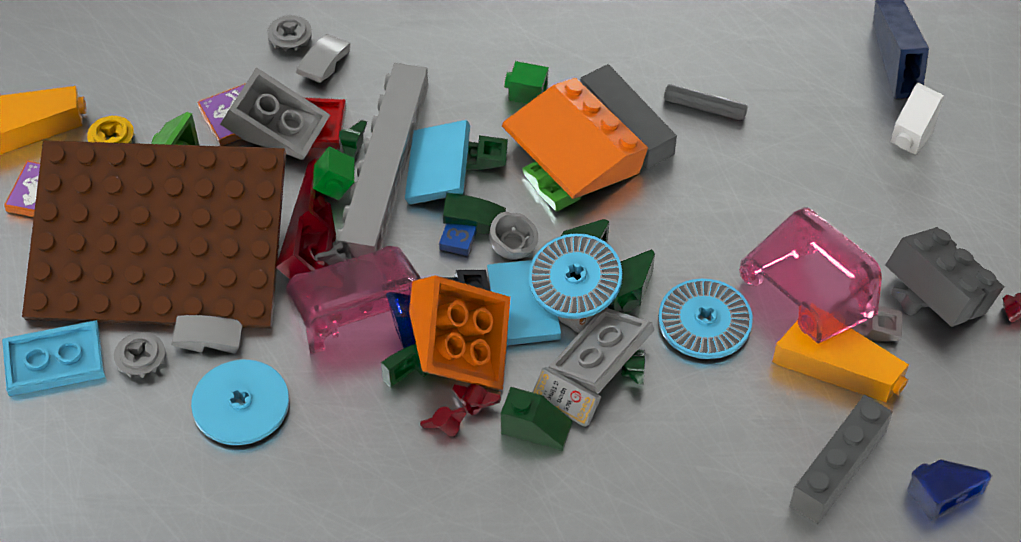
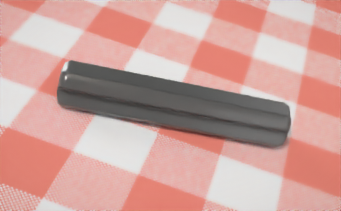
[664,84,748,121]

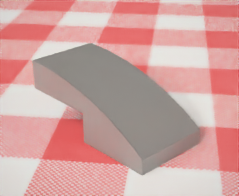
[296,34,350,83]
[834,303,902,341]
[171,315,242,354]

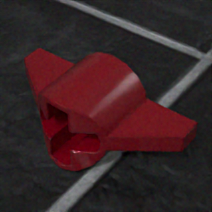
[1002,293,1021,323]
[452,384,502,415]
[420,406,467,436]

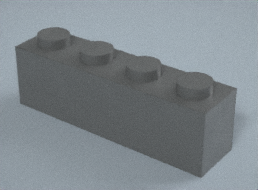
[580,64,677,169]
[790,395,893,524]

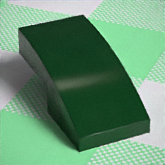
[466,135,508,170]
[443,193,506,235]
[381,344,428,387]

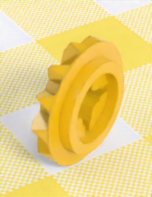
[87,116,135,143]

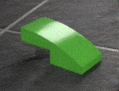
[522,161,581,212]

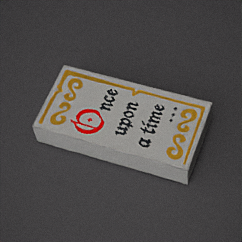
[532,367,601,427]

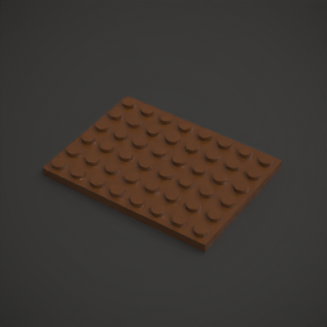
[22,140,286,329]

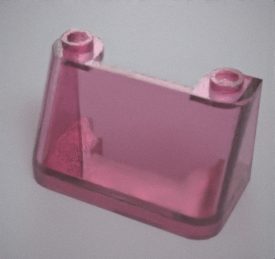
[739,207,882,343]
[286,246,422,355]

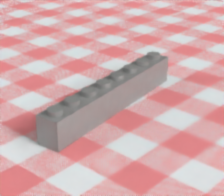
[335,63,429,265]

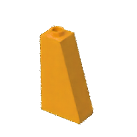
[0,86,87,155]
[772,304,909,403]

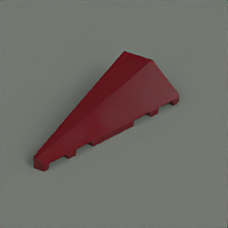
[276,157,344,288]

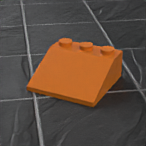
[409,275,511,390]

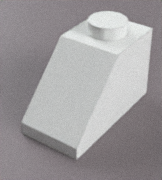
[891,83,944,155]

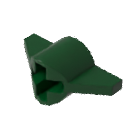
[339,120,367,159]
[621,349,645,384]

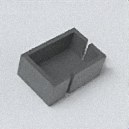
[885,227,1005,327]

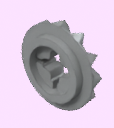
[267,15,312,51]
[114,332,166,378]

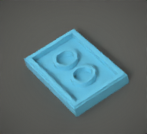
[405,120,470,205]
[487,260,561,345]
[2,320,105,396]

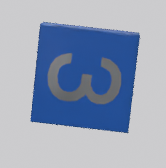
[439,224,477,256]

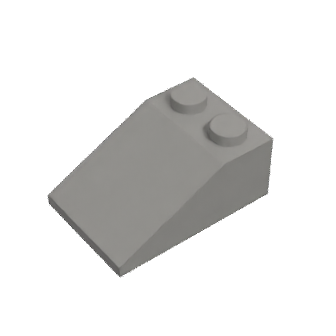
[220,67,330,160]

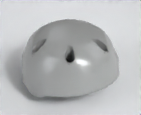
[489,212,538,260]

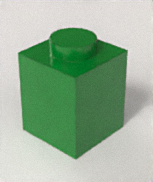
[504,61,549,104]
[313,146,354,200]

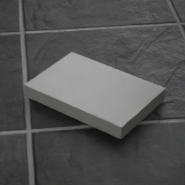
[548,308,654,394]

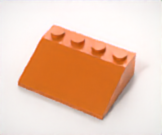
[502,77,648,199]

